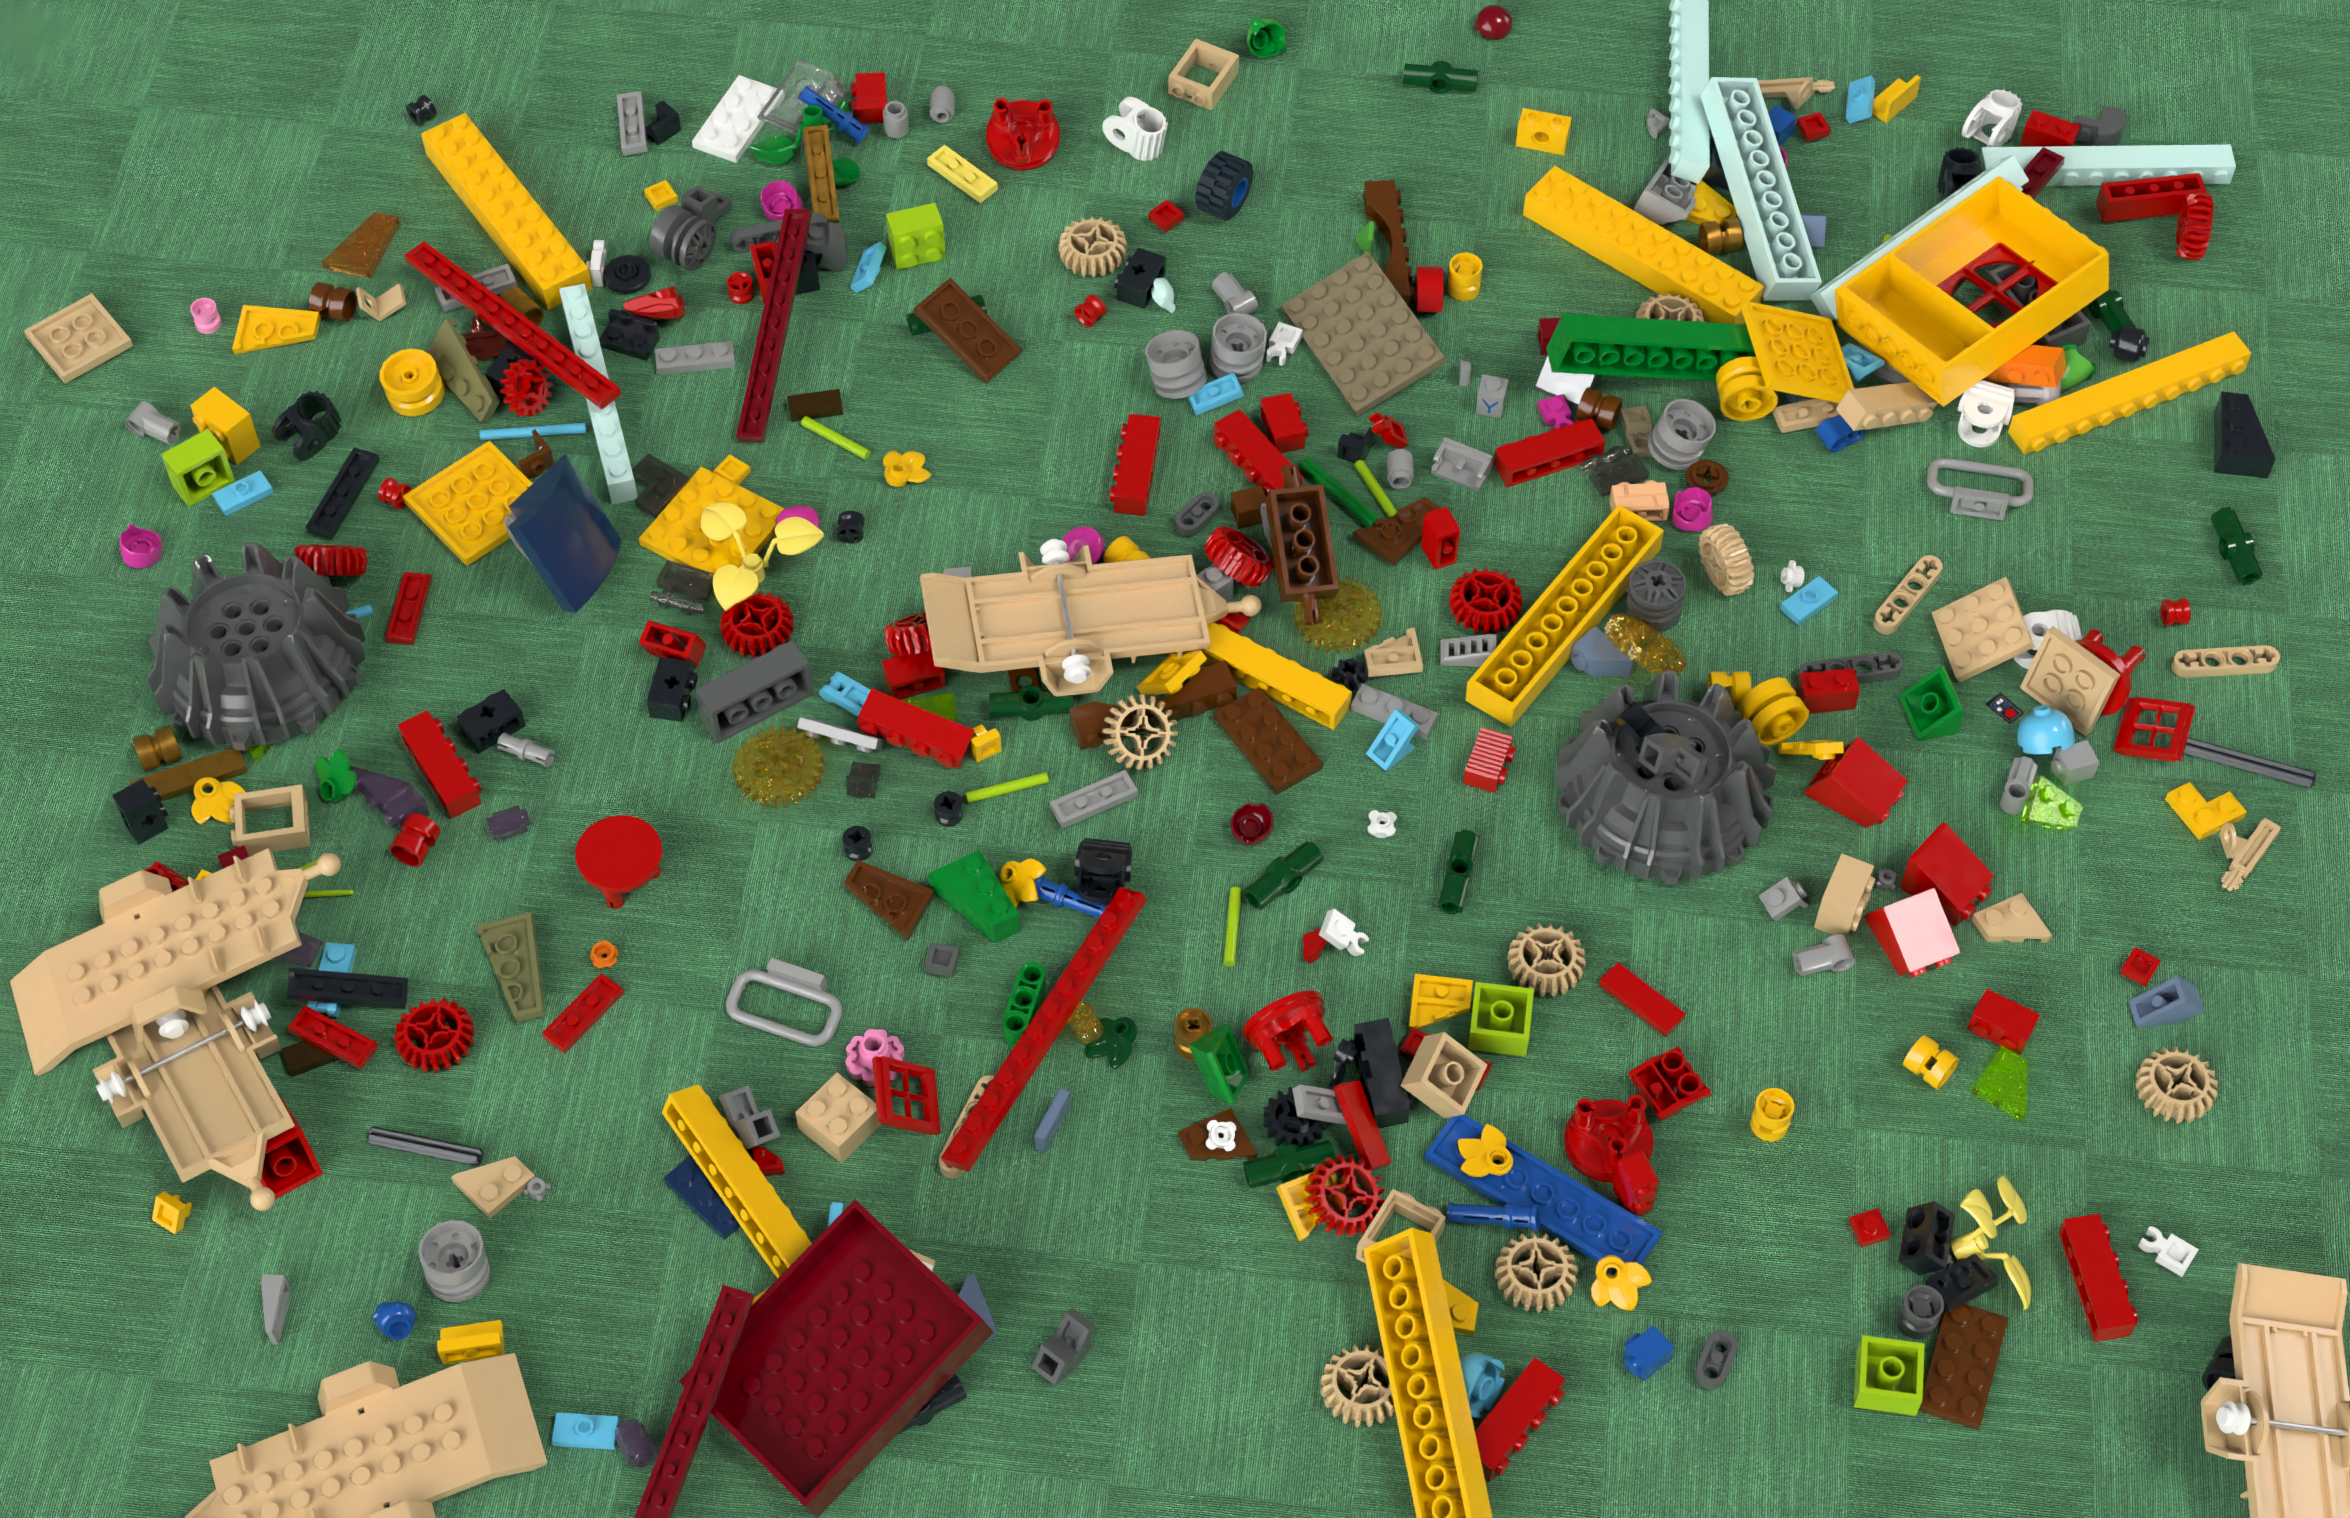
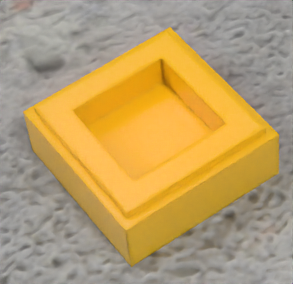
[644,180,678,211]
[713,454,751,485]

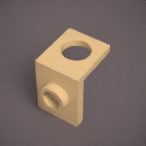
[356,284,406,322]

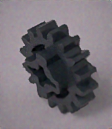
[1263,1087,1327,1147]

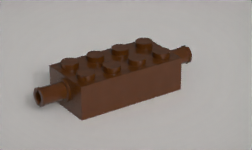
[1265,464,1339,626]

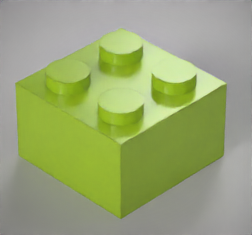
[886,203,946,270]
[161,429,235,507]
[1468,982,1534,1057]
[1854,1335,1925,1416]

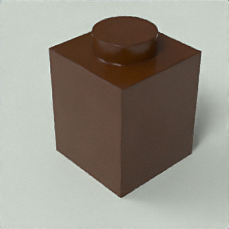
[1230,486,1267,529]

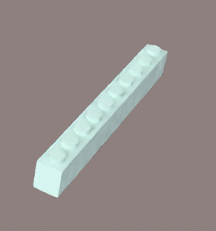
[1669,0,1710,184]
[1979,144,2236,186]
[1809,155,2029,322]
[559,283,638,505]

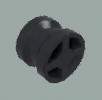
[405,95,437,126]
[837,511,865,544]
[934,791,963,827]
[843,826,873,861]

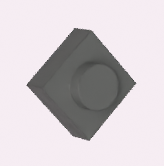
[924,942,960,978]

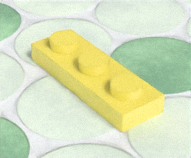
[927,145,998,203]

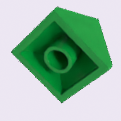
[1898,665,1964,741]
[1189,1023,1250,1104]

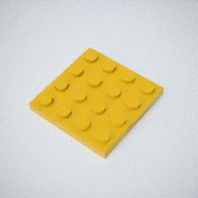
[1741,301,1854,403]
[403,440,533,566]
[639,466,784,583]

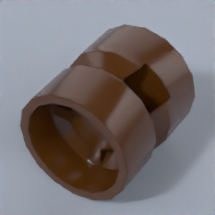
[309,282,357,322]
[1576,387,1623,431]

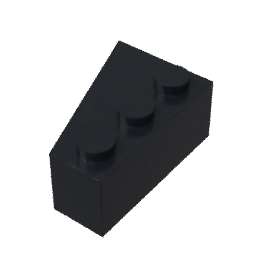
[2214,391,2275,479]
[1353,1018,1413,1129]

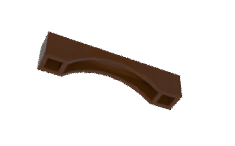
[1363,180,1415,308]
[1069,661,1237,750]

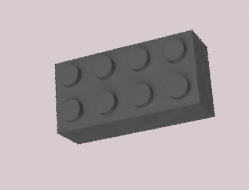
[1983,264,2091,347]
[695,640,814,744]

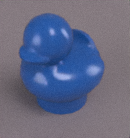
[372,1301,416,1340]

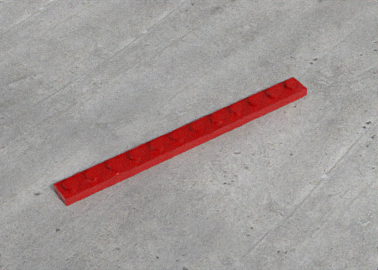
[404,241,622,409]
[941,887,1147,1172]

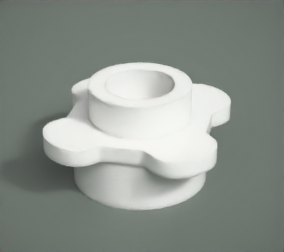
[1781,560,1804,592]
[1368,810,1397,838]
[1206,1120,1236,1151]

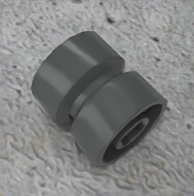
[1897,1285,1944,1340]

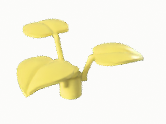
[701,502,824,611]
[1951,1176,2031,1311]

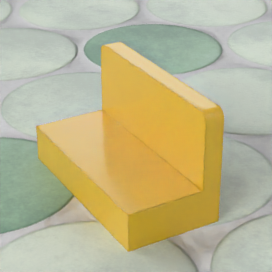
[1872,75,1921,123]
[437,1320,505,1365]

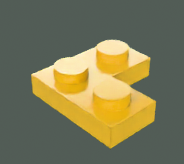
[2165,782,2247,841]

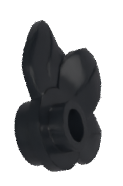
[1329,1038,1358,1089]

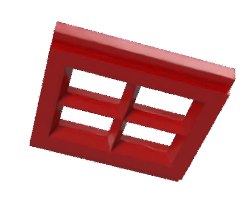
[2114,696,2196,762]
[872,1056,941,1135]

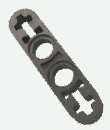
[730,213,828,253]
[1797,652,1904,684]

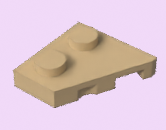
[1364,628,1423,677]
[1971,893,2052,943]
[451,1156,535,1219]

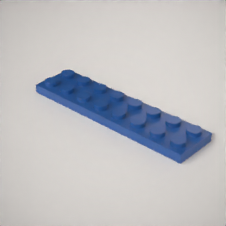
[1424,1115,1662,1273]

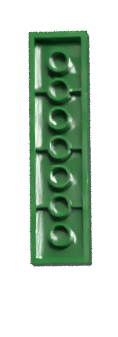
[1546,314,1756,381]

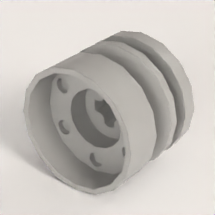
[1209,313,1267,383]
[1145,330,1207,399]
[1648,399,1716,470]
[418,1220,491,1302]

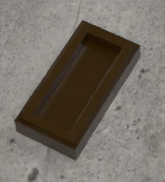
[788,389,843,422]
[282,1040,340,1077]

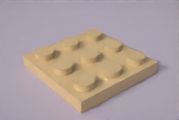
[24,293,133,384]
[1932,577,2035,683]
[2020,626,2121,736]

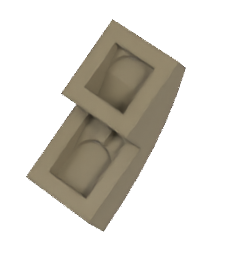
[1620,405,1653,460]

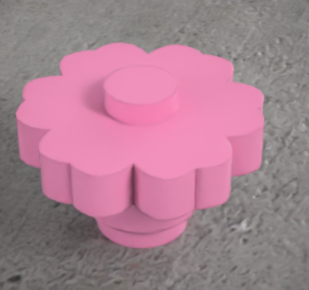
[845,1029,905,1087]

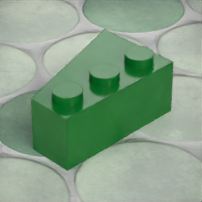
[928,850,1020,943]

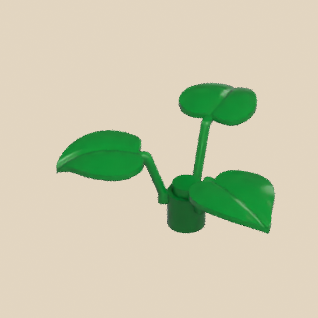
[749,99,860,186]

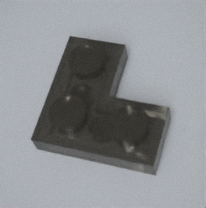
[632,453,690,518]

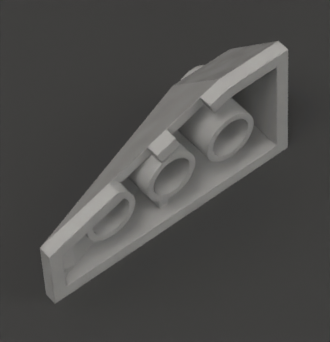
[1633,152,1696,224]

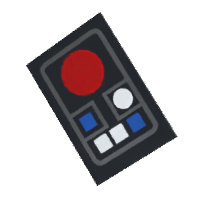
[1986,692,2025,725]

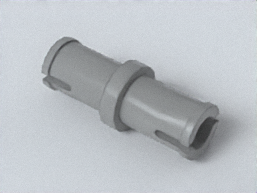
[497,733,555,767]

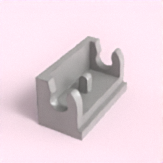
[1431,437,1493,493]

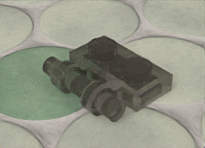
[1580,444,1649,497]
[650,560,714,615]

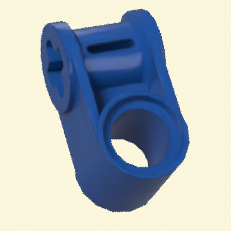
[1816,414,1865,453]

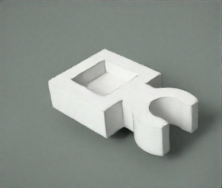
[586,240,607,287]
[1266,322,1303,366]
[1319,909,1369,956]
[2138,1226,2199,1277]

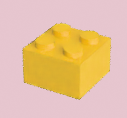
[190,387,261,465]

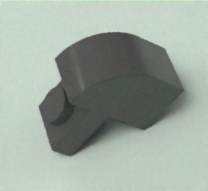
[2073,106,2128,146]
[681,185,732,227]
[805,222,848,272]
[1638,733,1708,785]
[719,1085,781,1150]
[1031,1308,1096,1385]

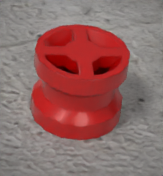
[727,272,754,304]
[1074,294,1107,328]
[378,477,411,510]
[2160,598,2190,626]

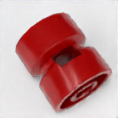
[389,813,441,867]

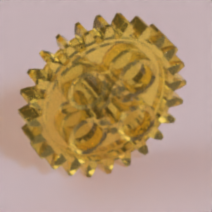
[1293,574,1382,654]
[1604,613,1687,677]
[733,725,824,808]

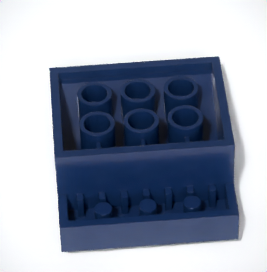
[508,455,621,613]

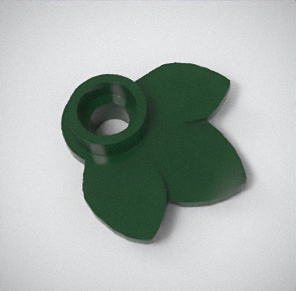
[1085,1017,1137,1069]

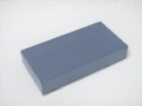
[1034,1089,1071,1154]

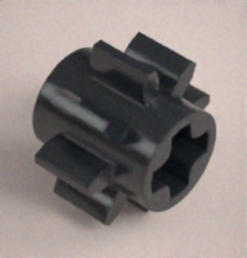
[1332,658,1366,691]

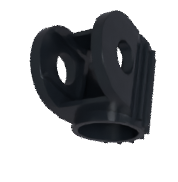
[1937,147,1982,202]
[271,391,342,461]
[1074,838,1132,904]

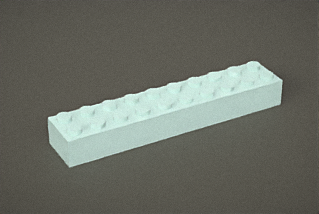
[1701,77,1822,301]

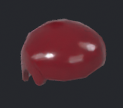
[1474,5,1513,40]
[1230,802,1274,845]

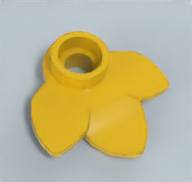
[883,451,931,487]
[191,777,246,825]
[999,858,1046,908]
[1458,1124,1513,1177]
[1591,1255,1652,1311]

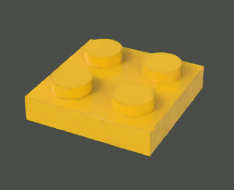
[1136,650,1207,696]

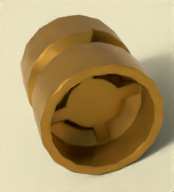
[1698,218,1743,255]
[499,287,544,327]
[132,725,183,772]
[1174,1008,1213,1061]

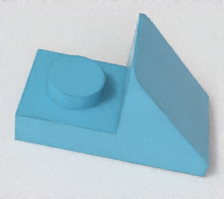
[1841,343,1885,387]
[1366,709,1420,771]

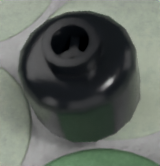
[2109,326,2150,362]

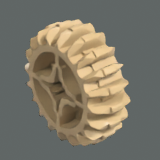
[1058,215,1127,278]
[1635,292,1705,322]
[1698,523,1754,596]
[1102,694,1178,770]
[1507,923,1586,998]
[2135,1046,2218,1124]
[1495,1231,1578,1314]
[1320,1344,1395,1428]

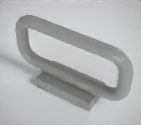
[1927,458,2034,521]
[726,958,843,1047]

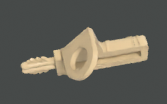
[1758,77,1836,110]
[2219,818,2281,891]

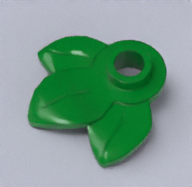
[316,749,357,803]

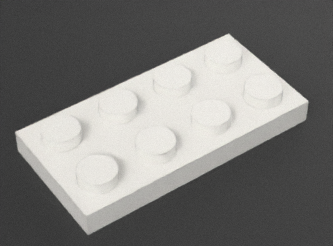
[692,75,783,163]

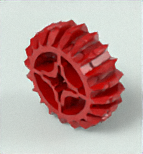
[2176,191,2214,260]
[1204,526,1274,587]
[294,545,368,576]
[1449,566,1523,635]
[720,590,794,658]
[884,612,932,656]
[394,997,475,1074]
[1304,1155,1385,1237]

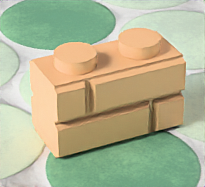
[1609,480,1669,522]

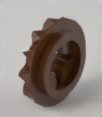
[1686,460,1729,497]

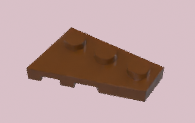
[1353,497,1441,566]
[844,860,934,941]

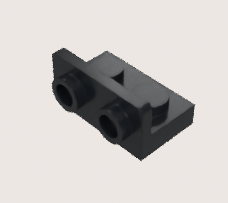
[599,309,660,361]
[1926,1253,1998,1313]

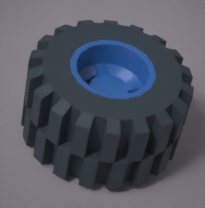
[1195,151,1253,221]

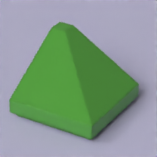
[1356,221,1375,256]

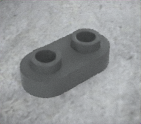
[1175,492,1219,536]
[1695,1330,1738,1390]

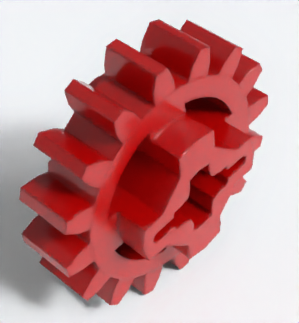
[500,359,552,417]

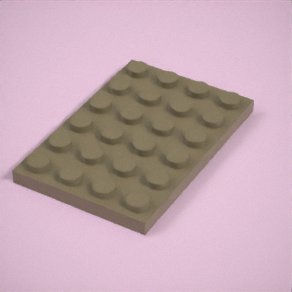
[1281,251,1446,417]

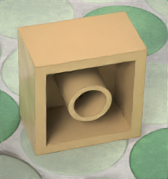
[1814,853,1876,940]
[1400,1032,1487,1118]
[796,1073,882,1164]

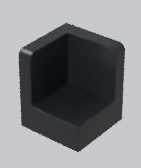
[646,100,681,146]
[1337,427,1375,464]
[1615,701,1665,747]

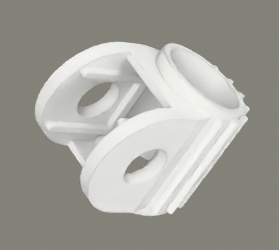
[1962,89,2022,147]
[1102,97,1168,162]
[1958,380,2015,447]
[2013,610,2082,669]

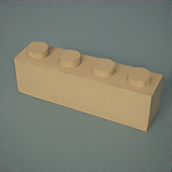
[1836,382,1938,431]

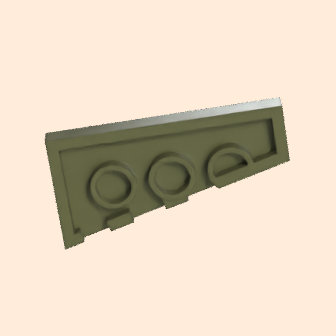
[427,318,500,422]
[475,912,546,1023]

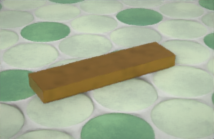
[803,125,840,223]
[129,747,247,802]

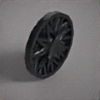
[603,255,651,294]

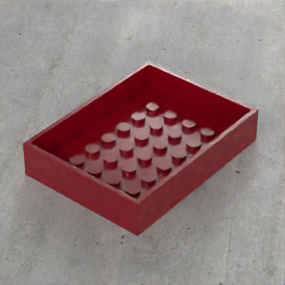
[679,1200,994,1518]

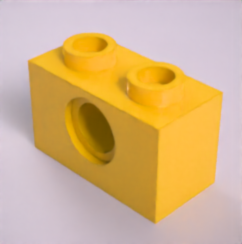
[1516,108,1572,156]

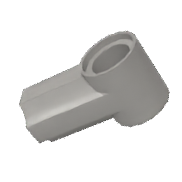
[1212,272,1258,315]
[2008,379,2062,406]
[124,401,182,444]
[2000,756,2038,815]
[1792,934,1856,976]

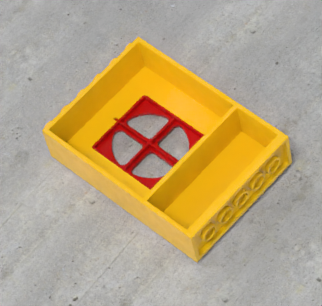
[1835,176,2109,407]

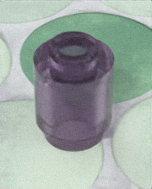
[486,805,531,840]
[615,1419,657,1468]

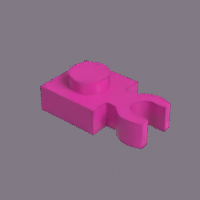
[1537,394,1573,428]

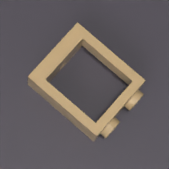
[1168,39,1239,111]
[230,784,310,855]
[1356,1189,1446,1264]

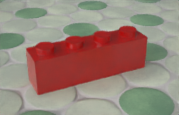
[2096,173,2207,223]
[1213,409,1303,495]
[1109,414,1161,516]
[1494,418,1605,488]
[857,688,974,769]
[397,710,482,819]
[2058,1214,2138,1342]
[1475,1357,1565,1482]

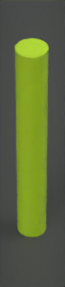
[801,416,871,460]
[1354,460,1397,518]
[965,772,1049,803]
[1223,887,1242,967]

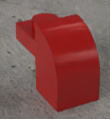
[1415,266,1443,312]

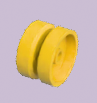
[379,349,445,417]
[1716,356,1778,422]
[1736,677,1809,747]

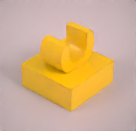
[971,724,1002,763]
[152,1191,192,1234]

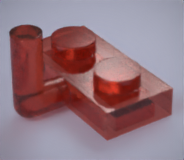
[459,315,506,360]

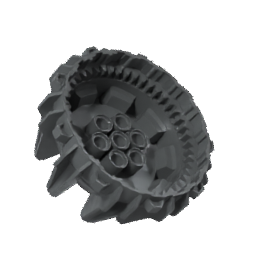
[146,542,366,751]
[1554,670,1777,885]

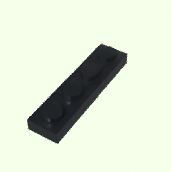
[306,447,380,540]
[286,968,408,1009]

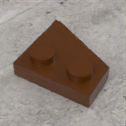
[1178,1108,1257,1161]

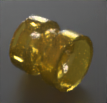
[1067,1002,1104,1043]

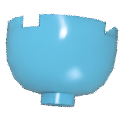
[2017,705,2075,754]
[1460,1353,1505,1418]

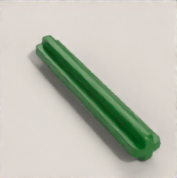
[1300,457,1379,528]

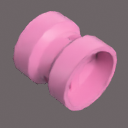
[190,298,222,334]

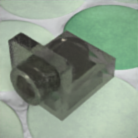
[845,761,881,799]

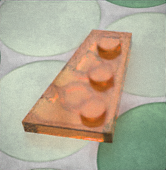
[322,212,400,279]

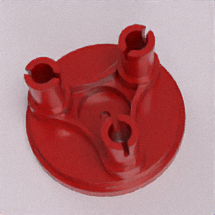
[986,98,1060,171]
[2075,629,2146,716]
[575,815,662,909]
[1242,990,1333,1072]
[1564,1095,1654,1183]

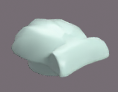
[1151,278,1175,313]

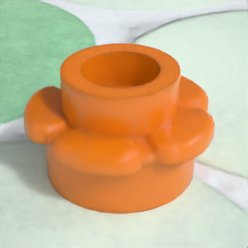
[590,941,619,969]

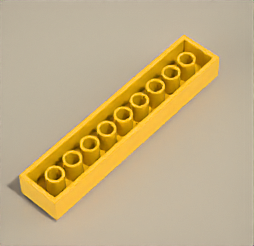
[421,113,593,310]
[1523,166,1764,324]
[1465,504,1664,728]
[1363,1228,1493,1518]

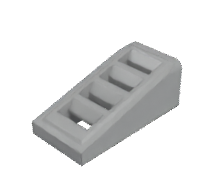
[1440,634,1496,667]
[261,1274,291,1345]

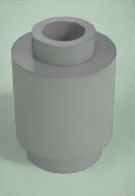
[930,86,955,123]
[883,101,909,138]
[1387,449,1414,489]

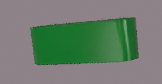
[1002,961,1046,1047]

